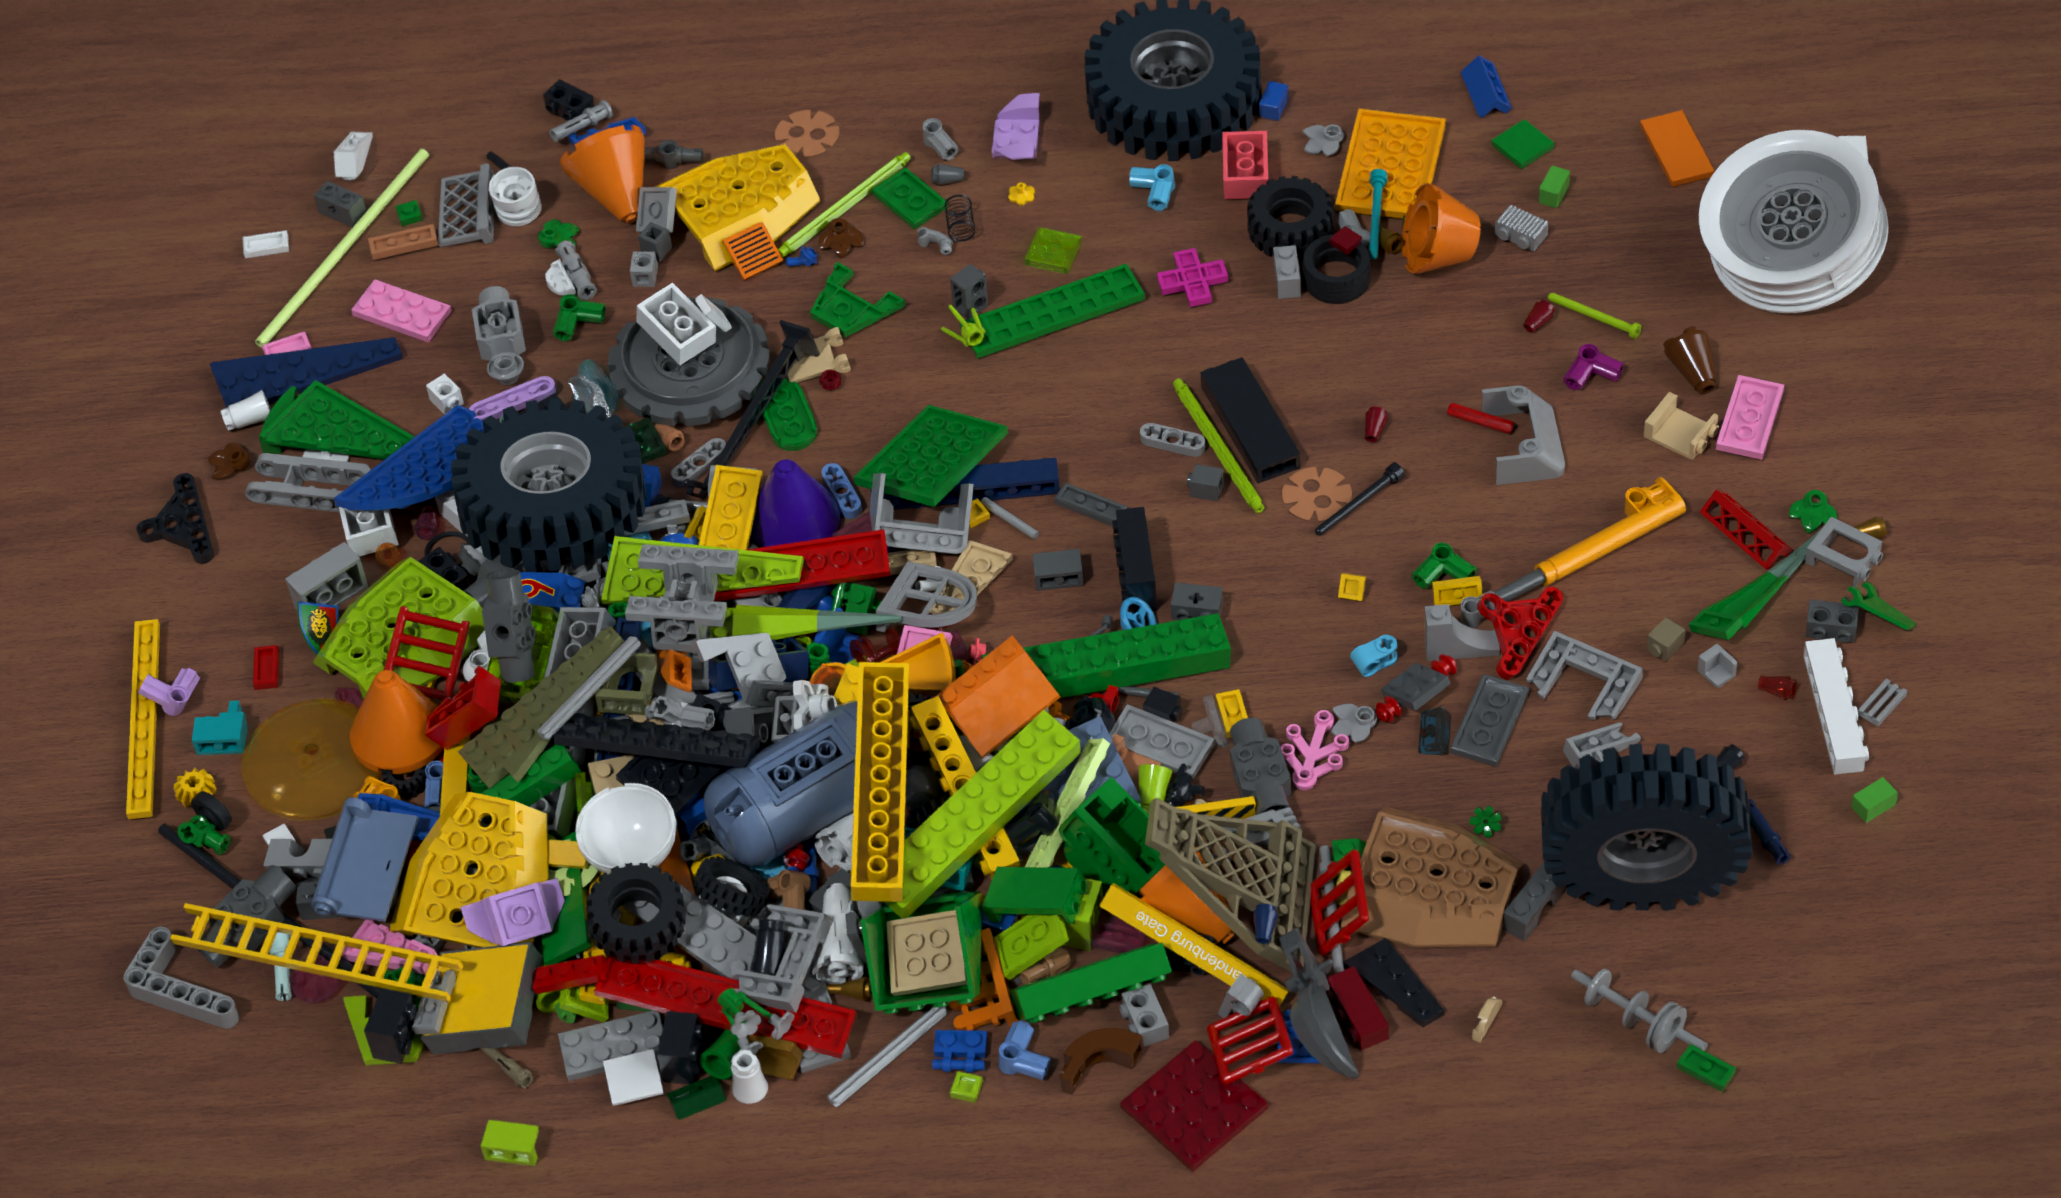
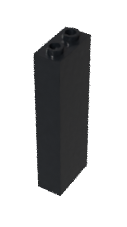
[1200,357,1301,484]

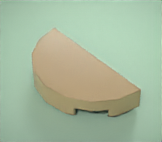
[1472,996,1503,1043]

